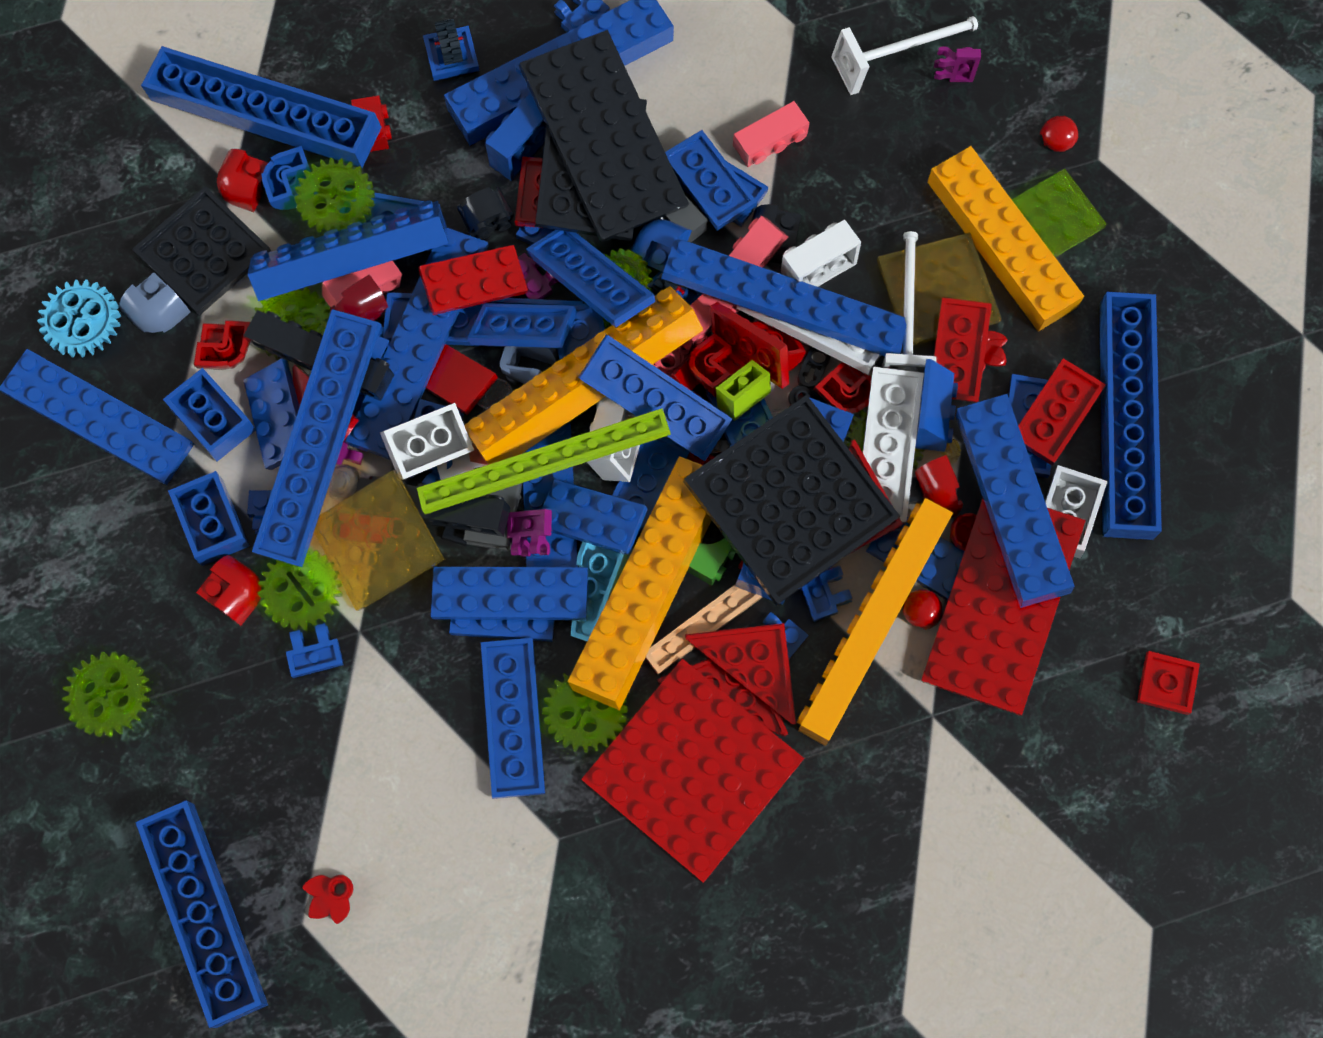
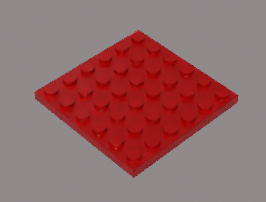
[581,658,804,883]

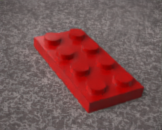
[419,245,528,315]
[934,297,992,403]
[710,302,789,389]
[1018,358,1106,466]

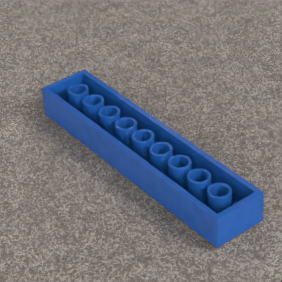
[444,0,674,146]
[141,46,382,168]
[1099,292,1162,540]

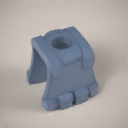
[500,346,558,385]

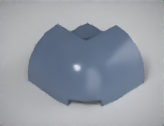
[119,273,190,333]

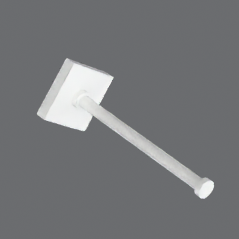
[831,16,978,95]
[881,231,936,373]

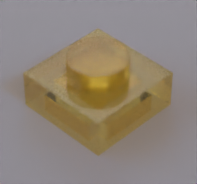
[940,439,961,464]

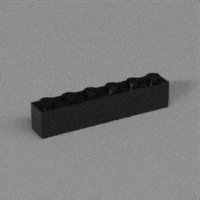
[243,310,394,401]
[353,476,511,537]

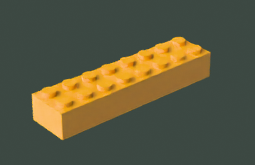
[927,146,1084,332]

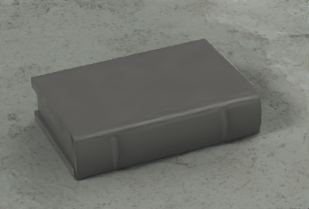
[464,483,522,551]

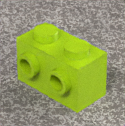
[716,360,771,421]

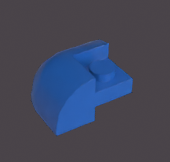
[261,146,319,210]
[628,219,692,272]

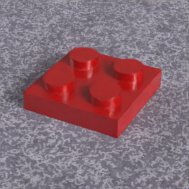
[1137,651,1200,715]

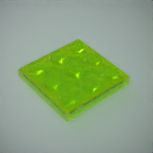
[1012,169,1106,257]

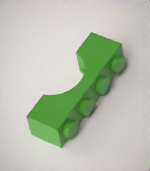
[687,538,737,586]

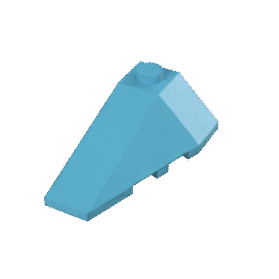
[571,542,633,641]

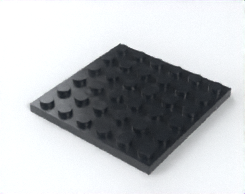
[683,395,900,606]

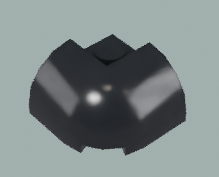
[751,204,802,264]

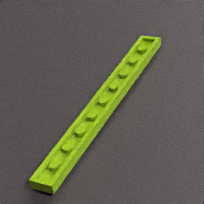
[417,408,671,514]

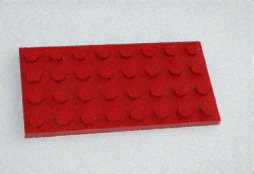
[921,499,1086,716]

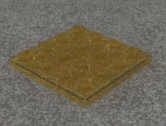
[877,233,1002,346]
[314,470,445,611]

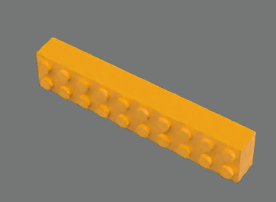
[464,286,703,465]
[568,456,712,711]
[797,498,953,746]

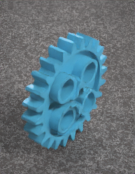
[38,279,121,357]

